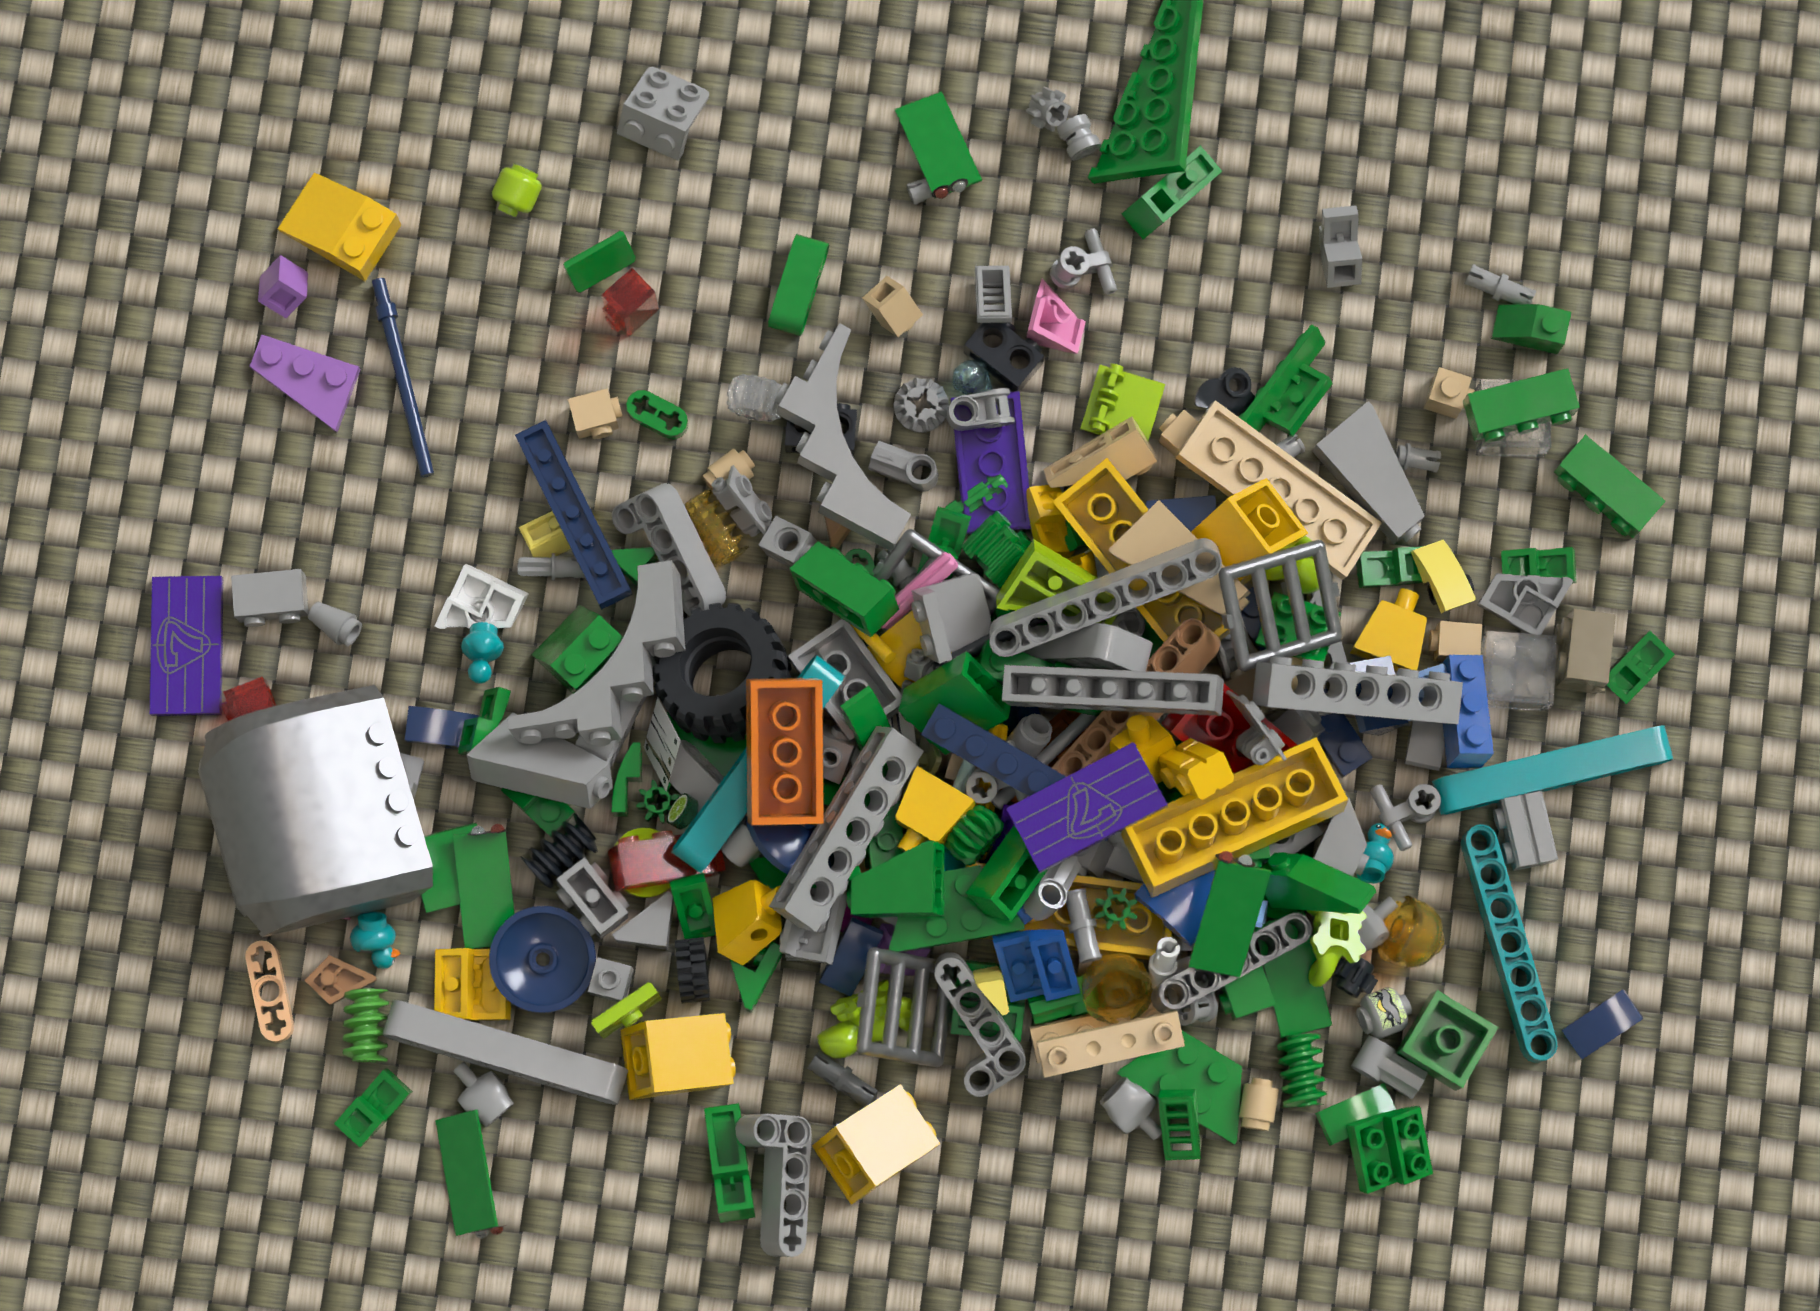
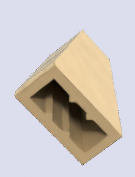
[1108,500,1250,616]

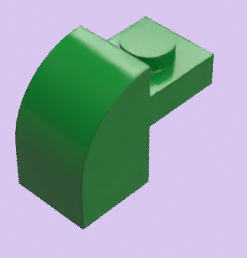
[916,506,971,581]

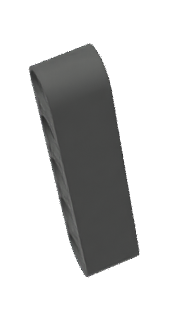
[1151,913,1312,1013]

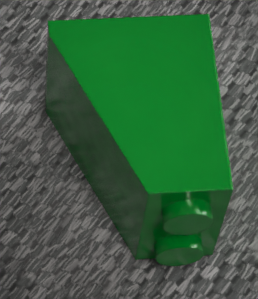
[531,605,623,694]

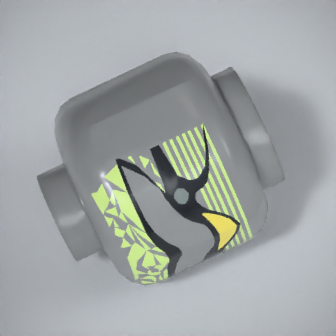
[1356,987,1412,1039]

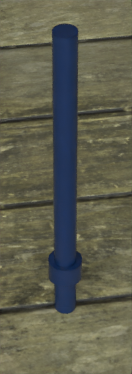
[372,278,434,477]

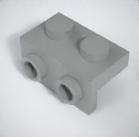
[779,888,847,965]

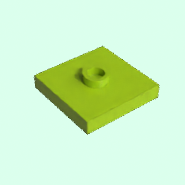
[591,982,662,1039]

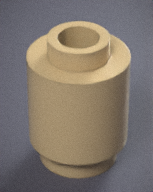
[702,448,755,491]
[1239,1078,1279,1131]

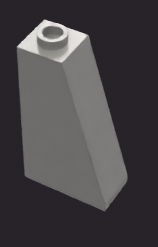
[1313,401,1424,544]
[467,713,613,809]

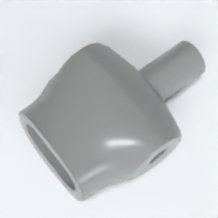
[1357,896,1399,952]
[453,1062,514,1128]
[1100,1077,1162,1140]

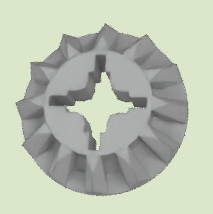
[894,377,949,432]

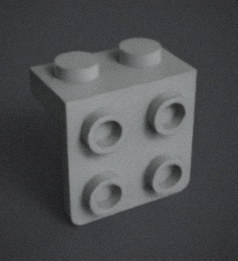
[617,67,709,161]
[911,573,992,663]

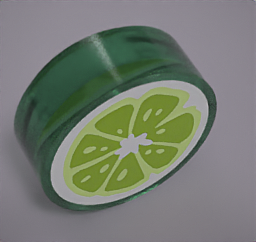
[667,793,699,830]

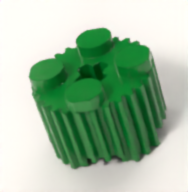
[961,511,1032,588]

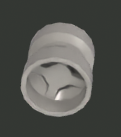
[1056,114,1101,161]

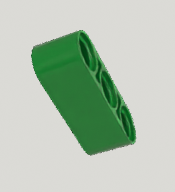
[768,234,829,336]

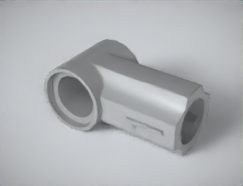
[868,441,939,492]
[1023,855,1082,921]
[1351,1035,1428,1099]

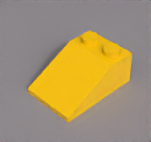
[278,173,401,281]

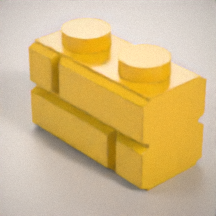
[1158,738,1235,800]

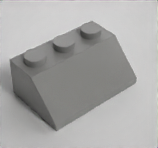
[787,619,902,741]

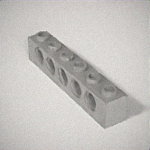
[1252,656,1463,724]
[1002,665,1224,716]
[769,726,924,932]

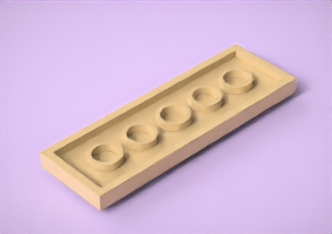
[1175,400,1382,580]

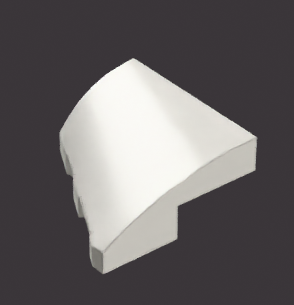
[435,564,529,629]

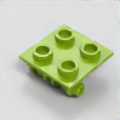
[1080,363,1165,441]

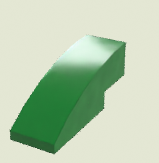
[704,1103,756,1223]

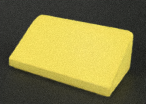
[519,511,571,557]
[973,966,1009,1015]

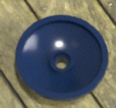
[746,813,835,875]
[489,906,596,1013]

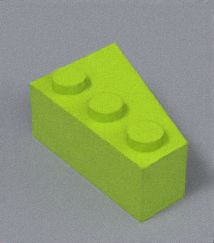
[996,539,1117,625]

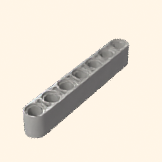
[989,538,1222,657]
[382,1000,628,1105]

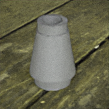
[308,602,362,646]

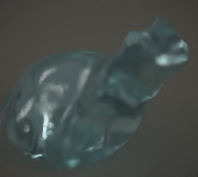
[952,360,993,395]

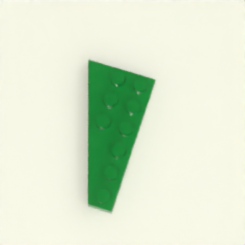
[1088,0,1204,184]

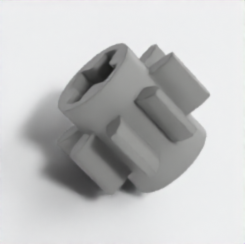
[1026,87,1071,132]

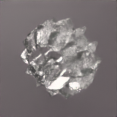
[727,374,782,422]

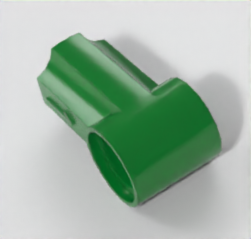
[1027,974,1102,1025]

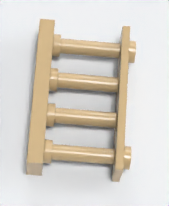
[1029,996,1185,1078]

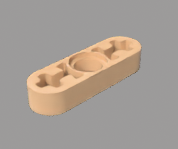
[245,940,294,1043]

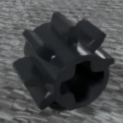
[1334,957,1378,998]

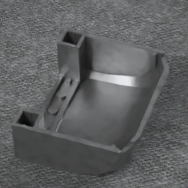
[198,685,433,937]

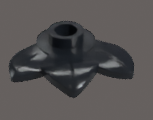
[1194,367,1255,417]

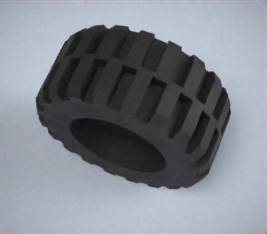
[652,603,792,743]

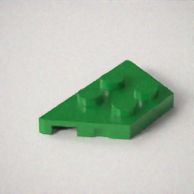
[889,865,1025,952]
[1116,1031,1242,1145]

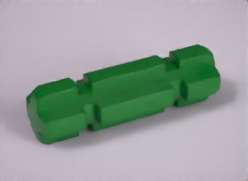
[945,472,1008,514]

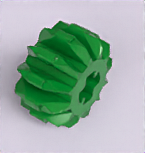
[945,805,1004,865]

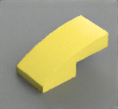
[1411,539,1476,613]

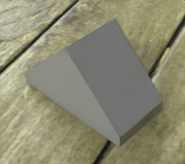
[612,891,674,950]

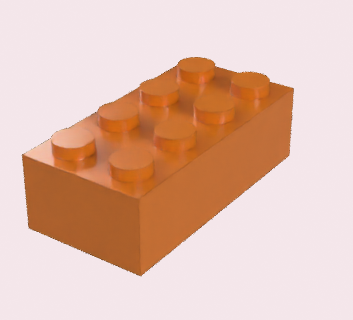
[746,678,824,825]

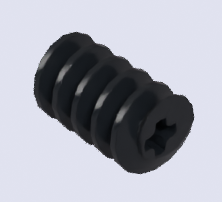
[520,813,598,888]

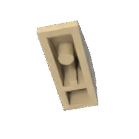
[1044,416,1157,488]

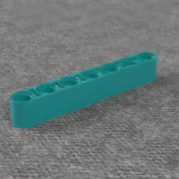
[671,655,845,873]
[1432,725,1674,815]
[1461,824,1558,1063]

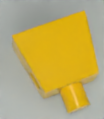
[1350,588,1427,671]
[1110,715,1177,784]
[895,766,977,852]
[712,880,782,966]

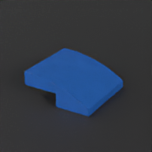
[1135,870,1215,947]
[993,929,1081,1002]

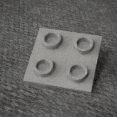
[1226,690,1287,765]

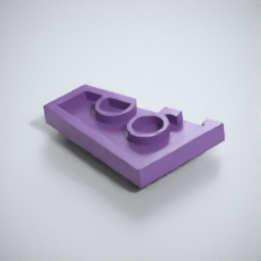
[250,335,360,433]

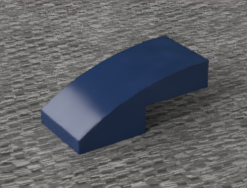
[405,706,479,749]
[819,917,884,996]
[1562,989,1644,1060]

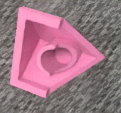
[1027,278,1086,354]

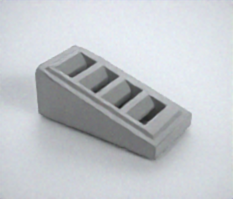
[974,266,1012,323]

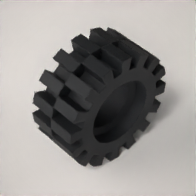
[675,937,710,1004]

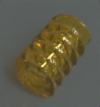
[684,488,749,567]

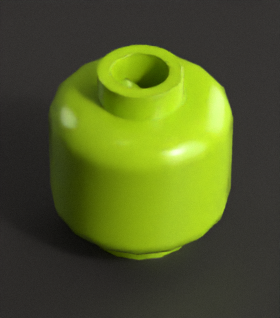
[492,164,542,217]

